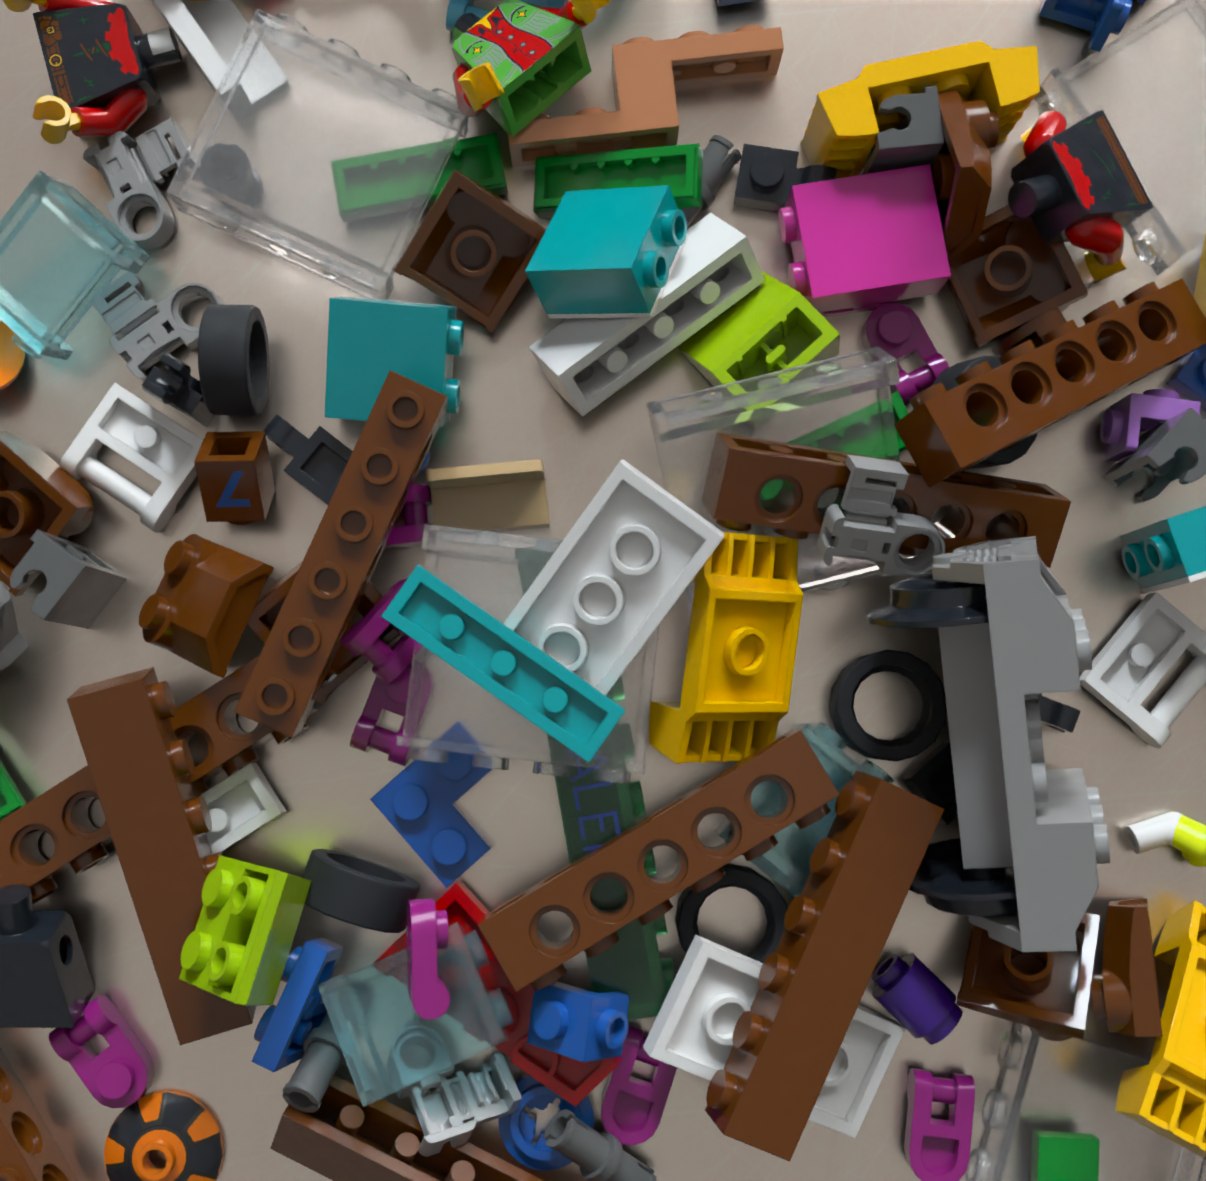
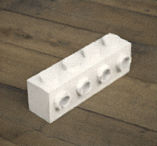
[529,213,765,417]

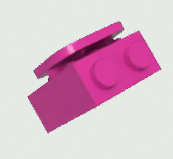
[778,164,951,317]

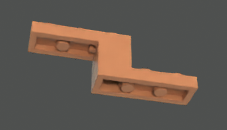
[508,25,784,167]

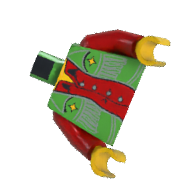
[452,0,612,136]

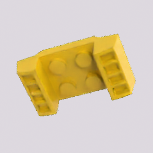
[800,40,1040,179]
[649,532,803,763]
[1115,900,1206,1159]

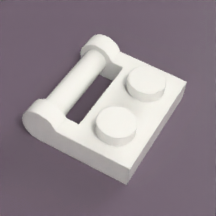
[60,382,203,532]
[1080,592,1206,749]

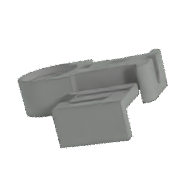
[83,118,201,249]
[89,270,224,381]
[816,455,945,577]
[387,1025,522,1157]

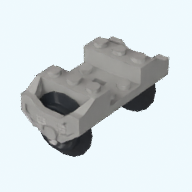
[866,536,1110,952]

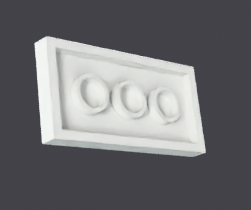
[503,459,725,695]
[643,934,905,1138]

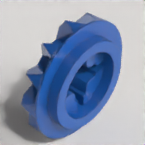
[498,1075,594,1170]

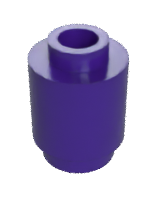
[872,953,963,1045]

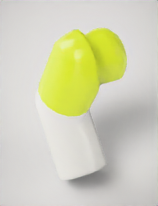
[1125,811,1206,867]

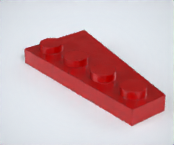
[372,881,622,1107]

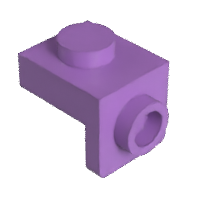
[1100,389,1201,461]

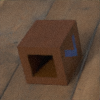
[194,431,275,525]

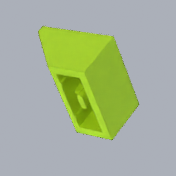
[679,271,840,430]
[179,855,312,1006]

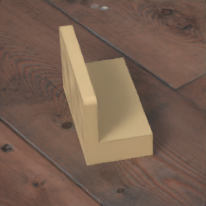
[425,459,550,538]

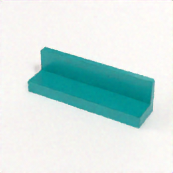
[381,565,626,762]

